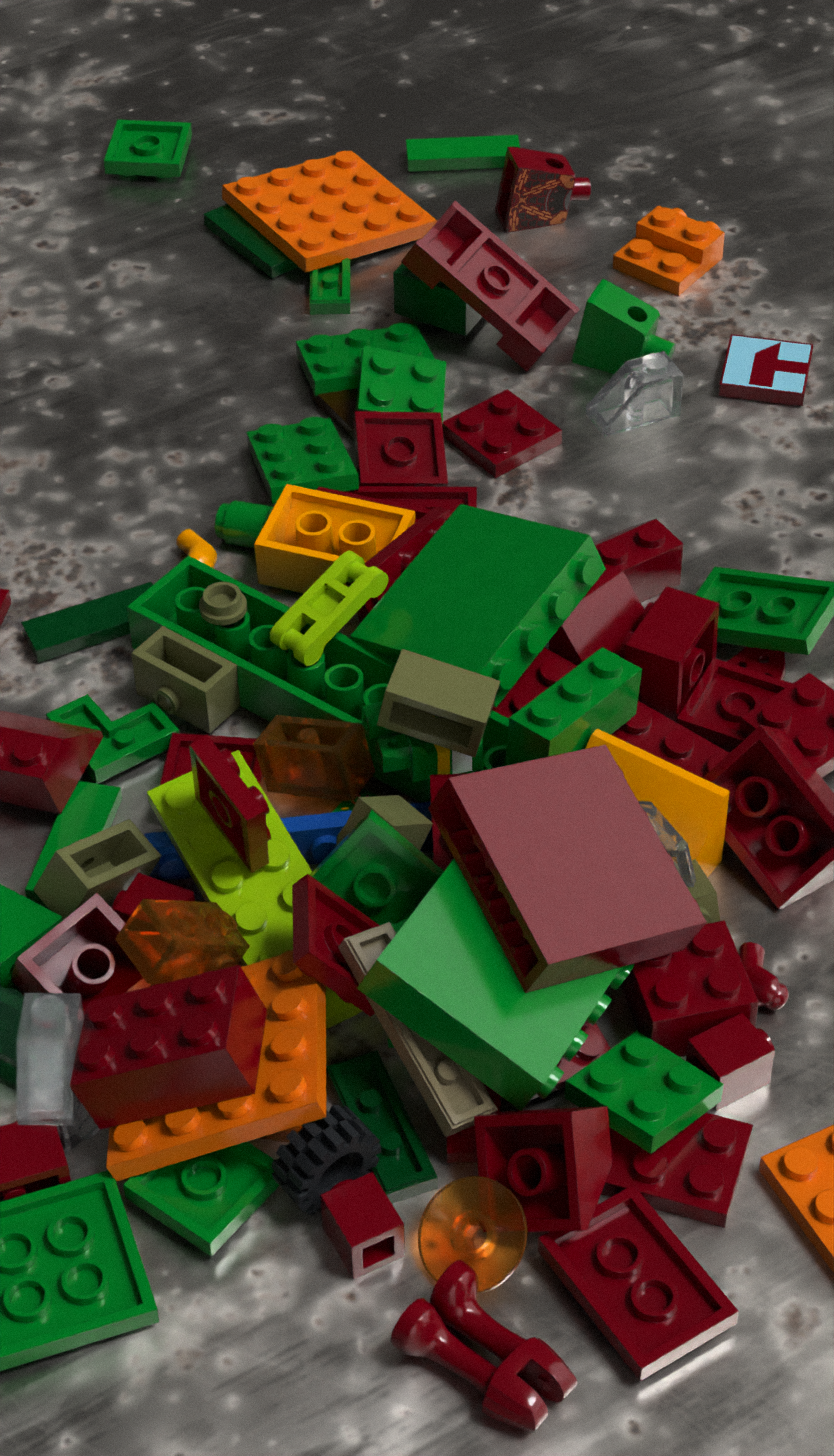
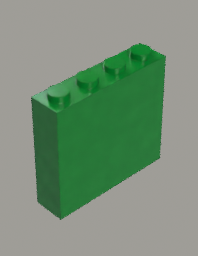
[350,504,606,707]
[357,858,635,1111]

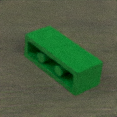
[505,647,642,765]

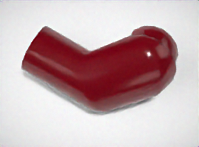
[738,942,789,1011]

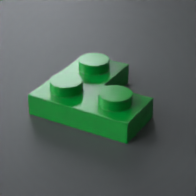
[46,694,179,784]

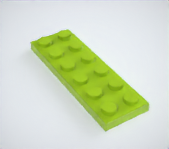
[147,750,363,1029]

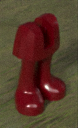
[390,1259,578,1433]

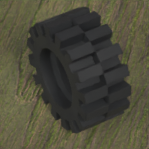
[271,1105,381,1215]

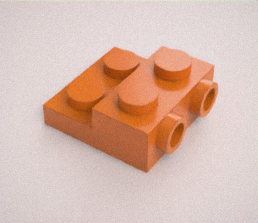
[613,205,725,296]

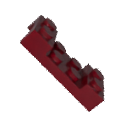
[401,200,580,371]

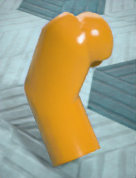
[176,529,217,568]

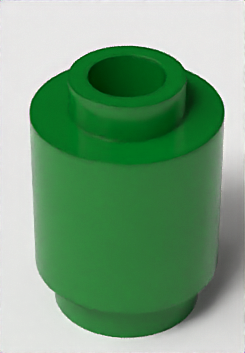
[215,500,274,549]

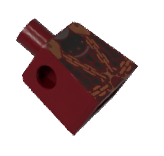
[495,147,591,232]

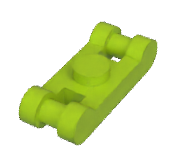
[270,551,389,666]

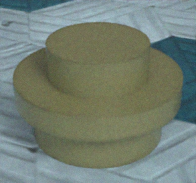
[199,582,247,626]

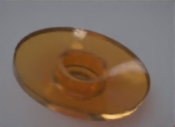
[418,1176,527,1294]

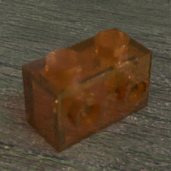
[253,715,375,802]
[115,899,250,984]

